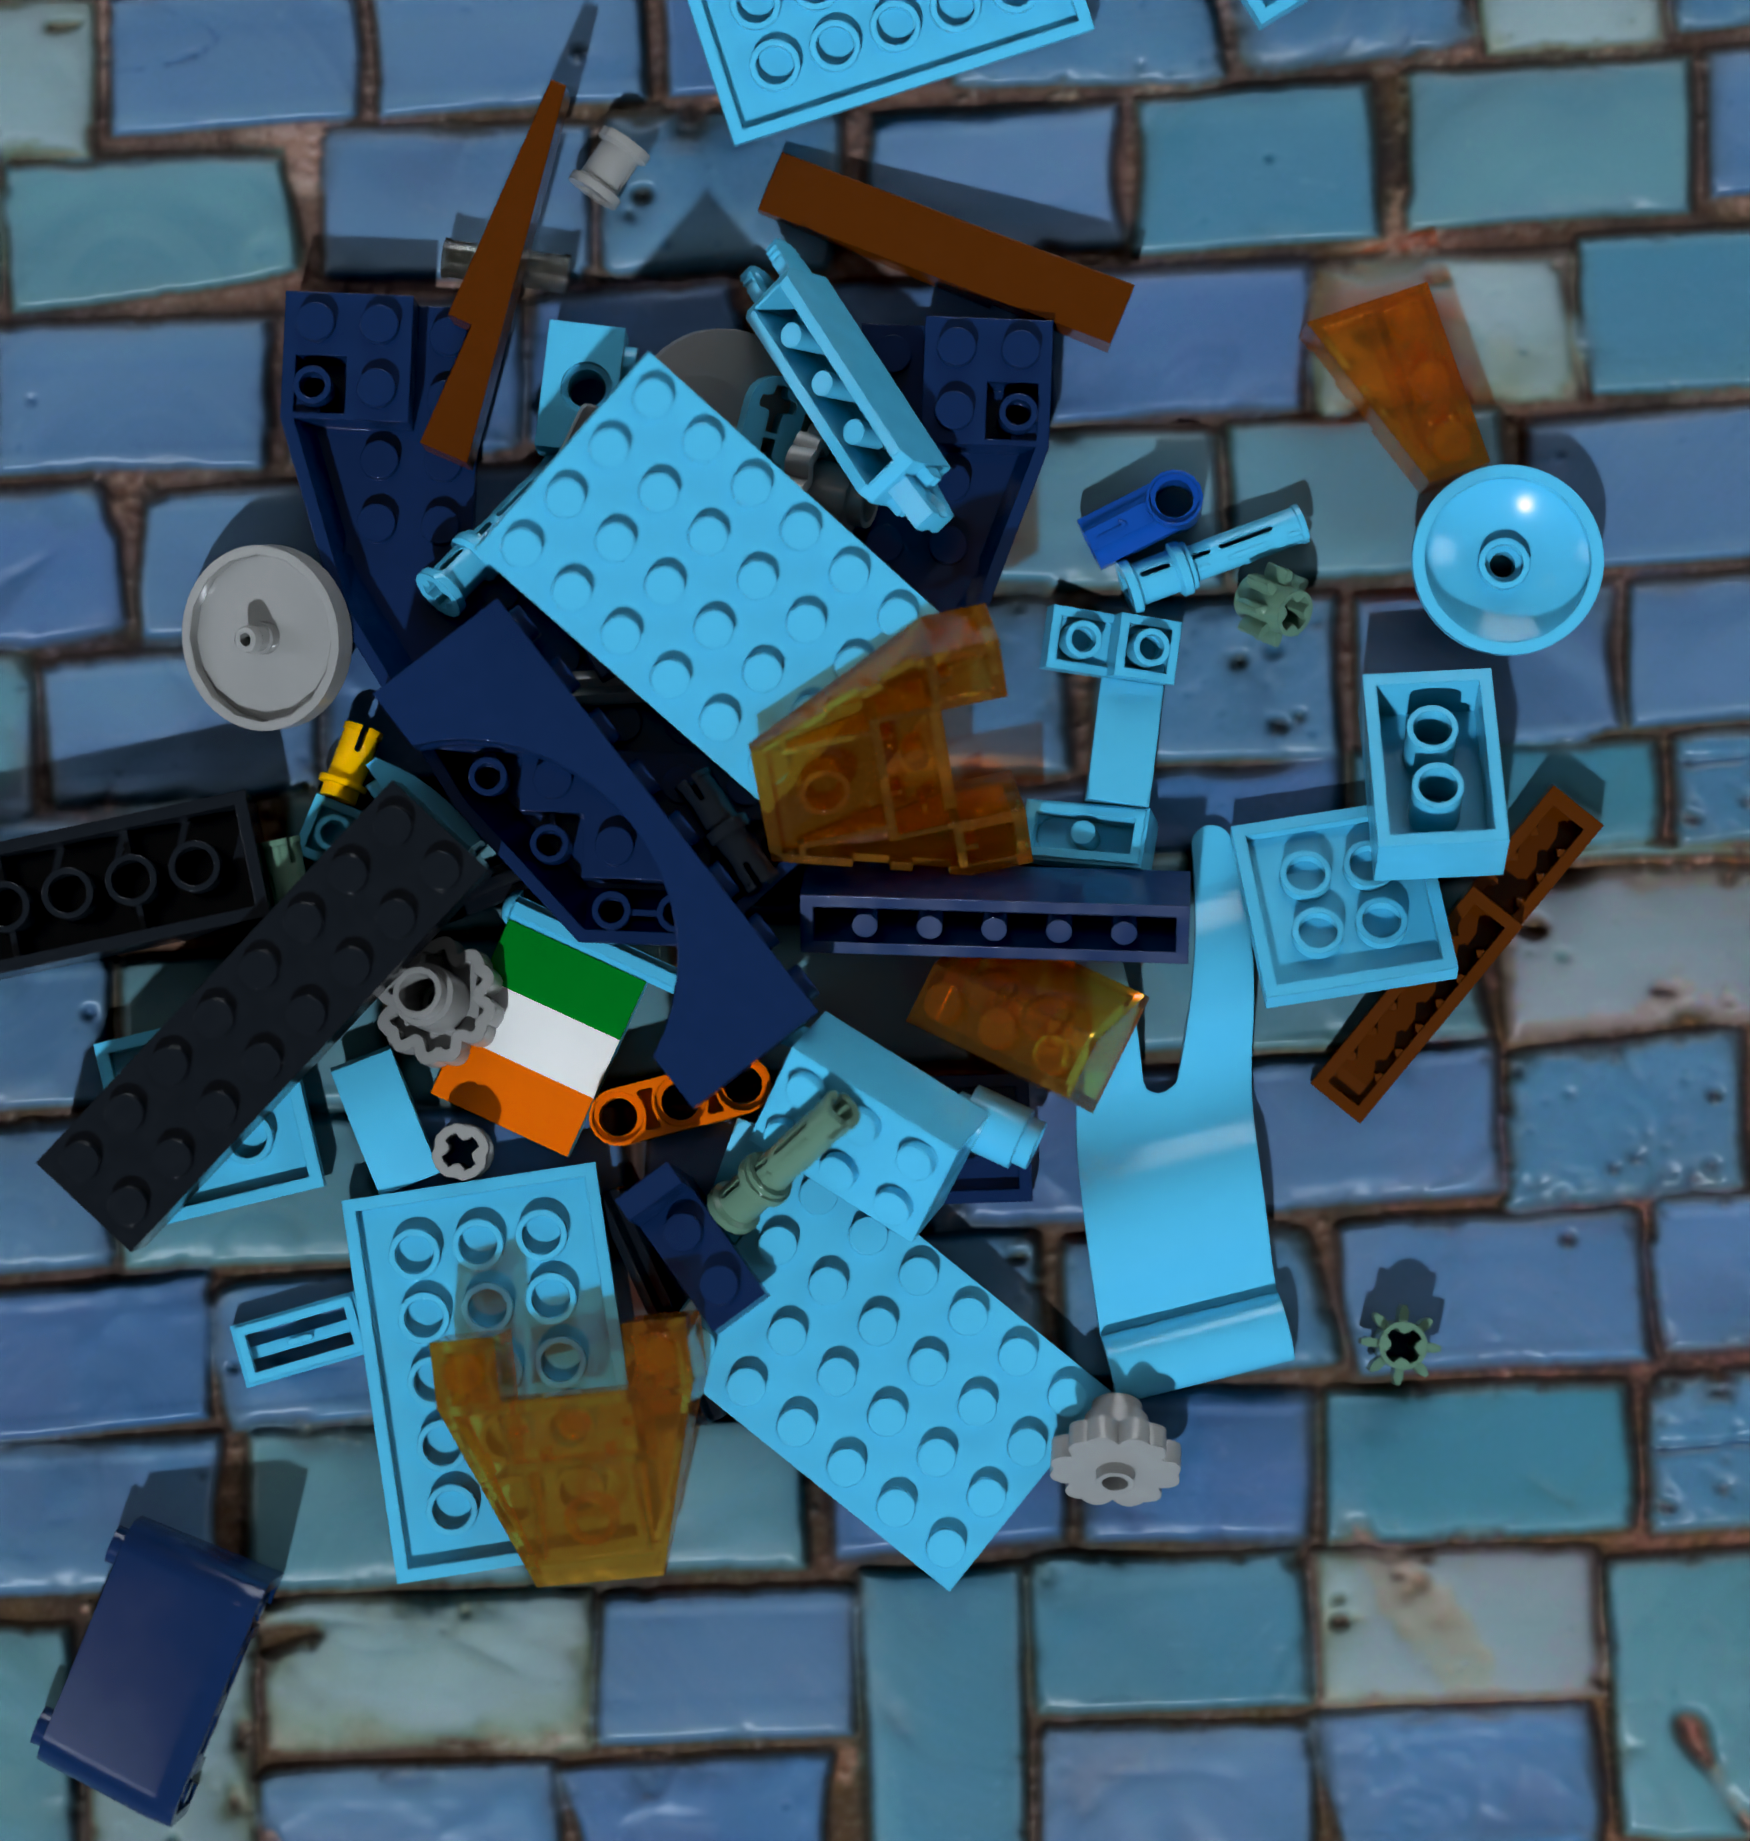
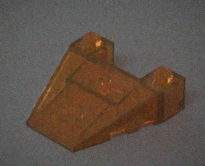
[748,603,1033,875]
[429,1310,707,1587]

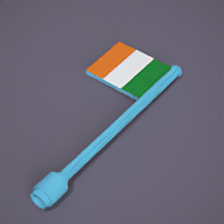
[431,890,1047,1170]

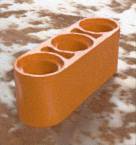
[589,1061,773,1146]

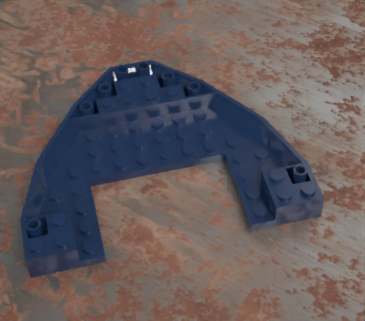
[280,291,1054,946]

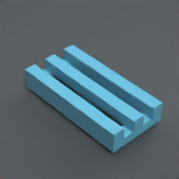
[230,1291,364,1388]

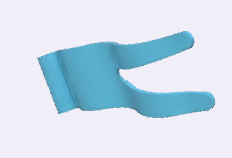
[1072,825,1295,1399]

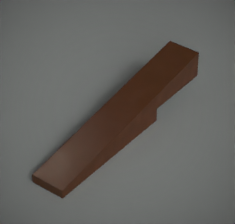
[420,79,570,471]
[758,152,1135,353]
[1310,784,1604,1123]

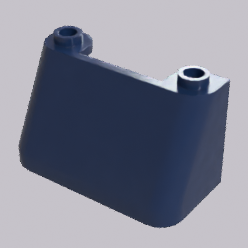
[30,1516,284,1827]

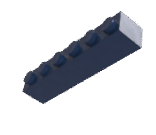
[800,860,1191,964]

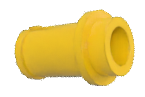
[318,721,384,806]

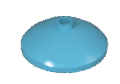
[1411,464,1604,656]

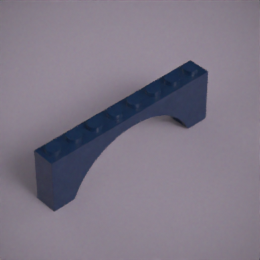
[373,598,821,1109]

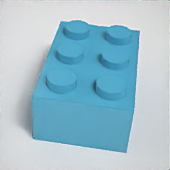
[1358,668,1510,881]
[748,1011,990,1243]

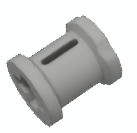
[568,125,651,210]
[432,1123,494,1180]

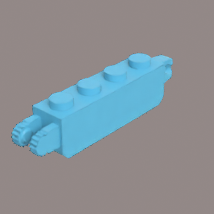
[740,238,954,533]

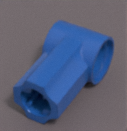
[1077,469,1203,570]

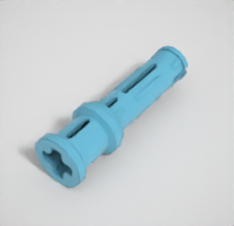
[415,454,555,617]
[1115,504,1310,615]

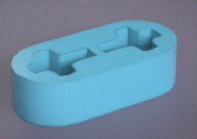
[736,375,806,473]

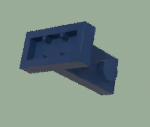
[615,1161,770,1334]

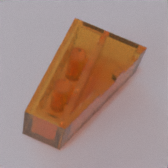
[1299,282,1490,494]

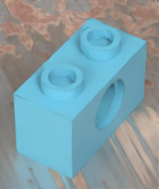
[534,319,639,456]

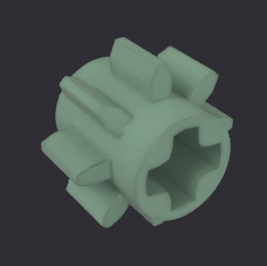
[1234,562,1313,647]
[1358,1304,1441,1385]

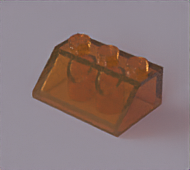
[906,957,1150,1114]

